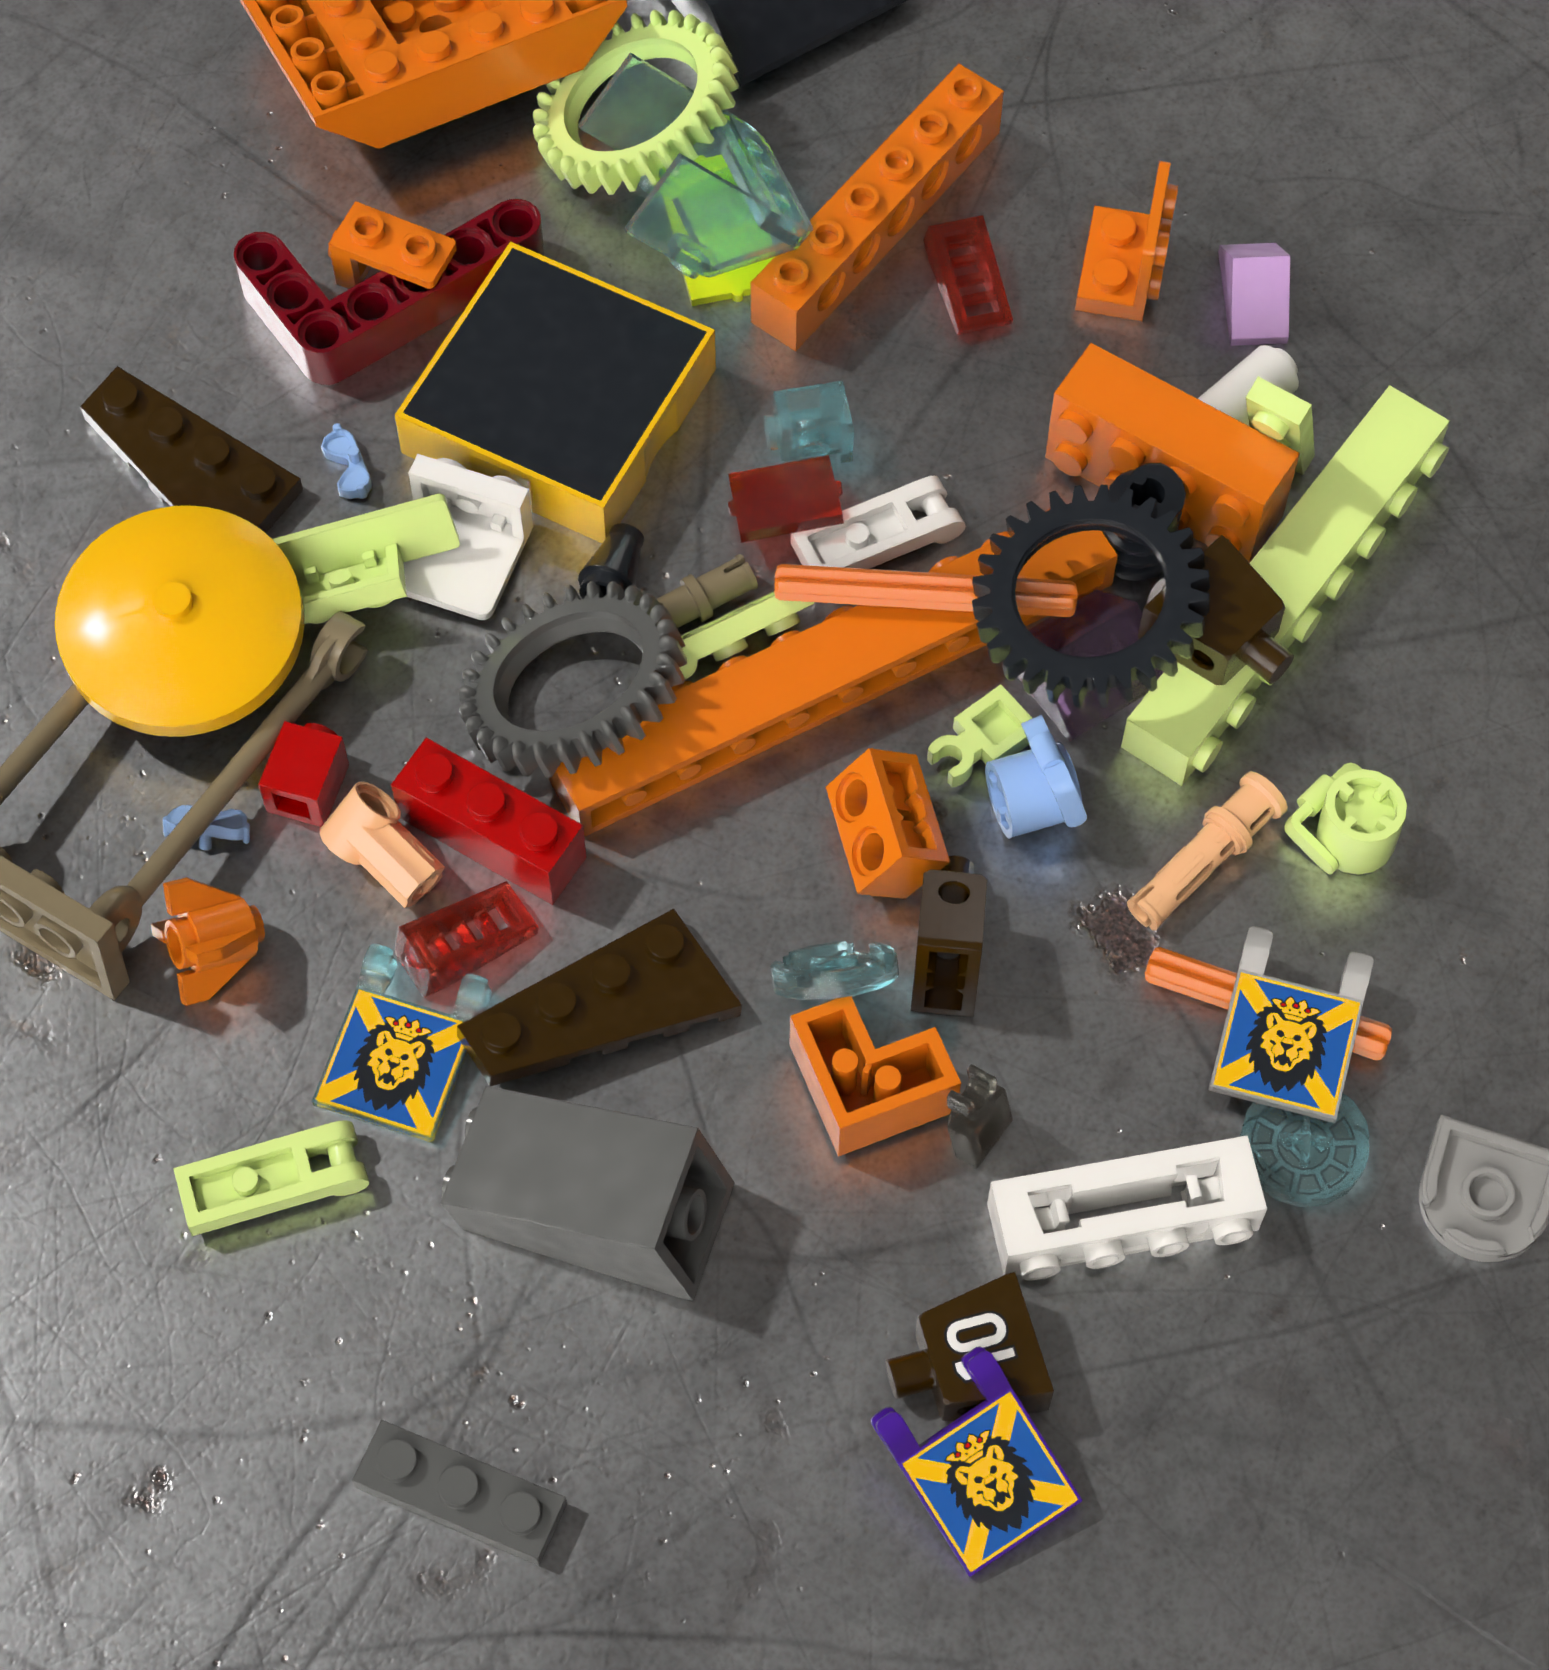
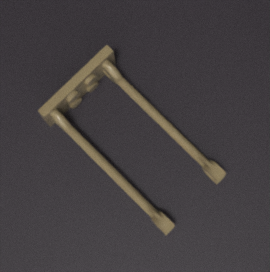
[0,611,369,1001]

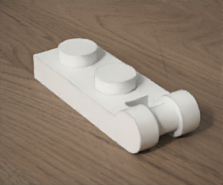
[791,476,966,569]

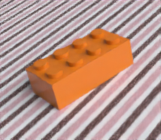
[1045,343,1300,563]

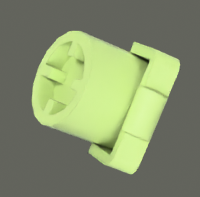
[1284,763,1407,875]

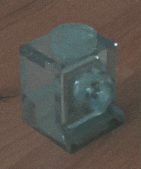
[764,381,854,463]

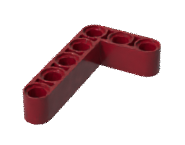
[234,199,544,385]

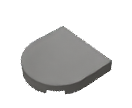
[1419,1115,1549,1262]

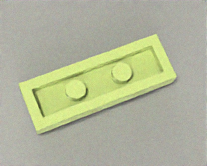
[1246,376,1315,475]

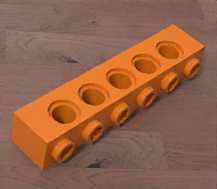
[751,63,1004,352]

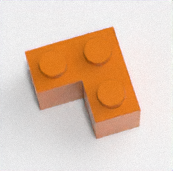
[790,994,961,1157]

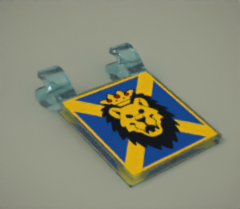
[311,944,492,1143]

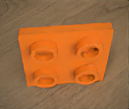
[1075,161,1179,321]

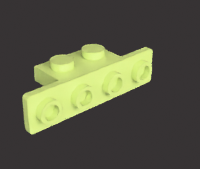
[273,494,460,624]

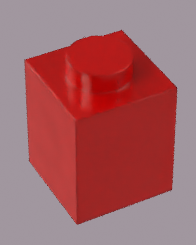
[258,721,349,827]

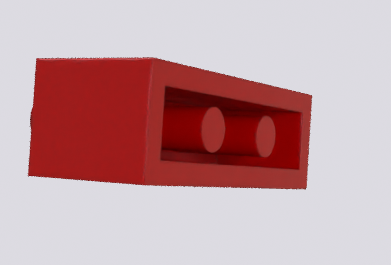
[391,737,587,905]

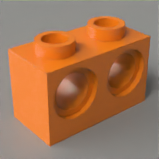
[826,748,950,899]

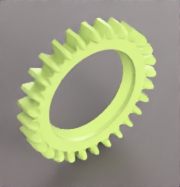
[532,10,739,195]

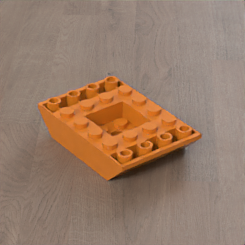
[240,0,627,149]

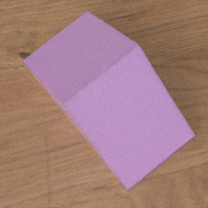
[1218,243,1290,346]

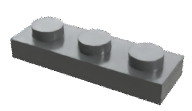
[352,1419,567,1566]

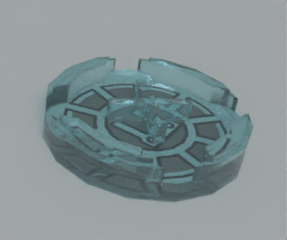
[770,941,899,1000]
[1239,1093,1370,1207]

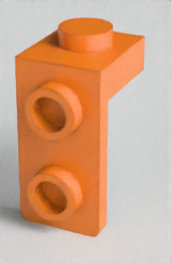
[328,201,457,289]

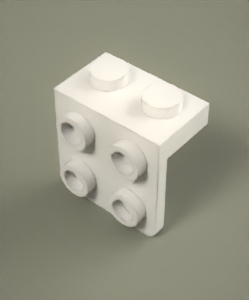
[404,454,533,620]

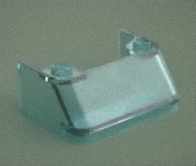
[578,52,813,279]

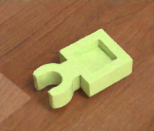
[927,684,1032,788]

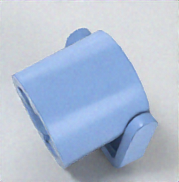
[985,714,1087,839]

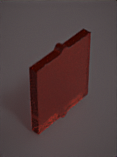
[728,455,844,543]

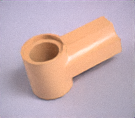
[320,782,445,908]

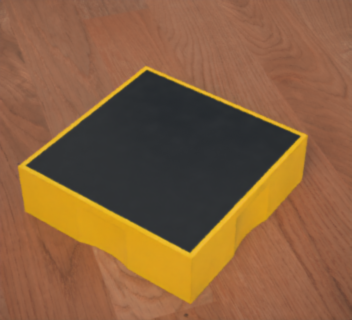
[395,241,716,543]

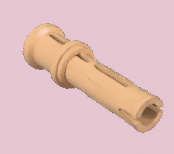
[1127,771,1288,930]

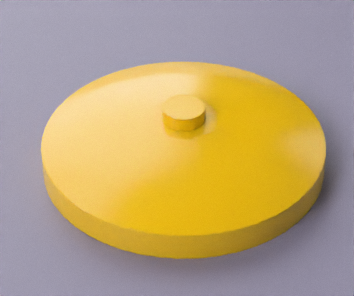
[55,506,304,737]

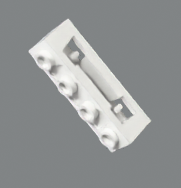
[987,1135,1267,1281]

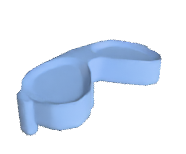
[321,423,373,499]
[162,805,250,850]

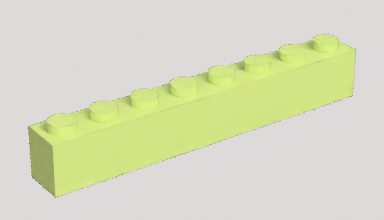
[1121,385,1450,786]

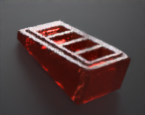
[923,215,1013,335]
[395,881,539,997]

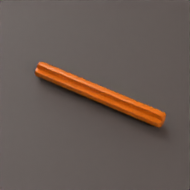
[774,564,1078,617]

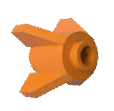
[151,877,265,1006]

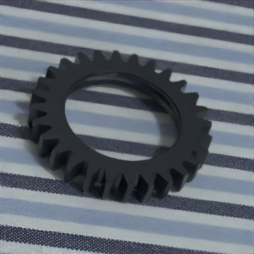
[972,484,1210,708]

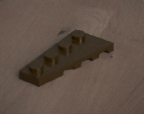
[80,366,303,533]
[457,908,742,1086]

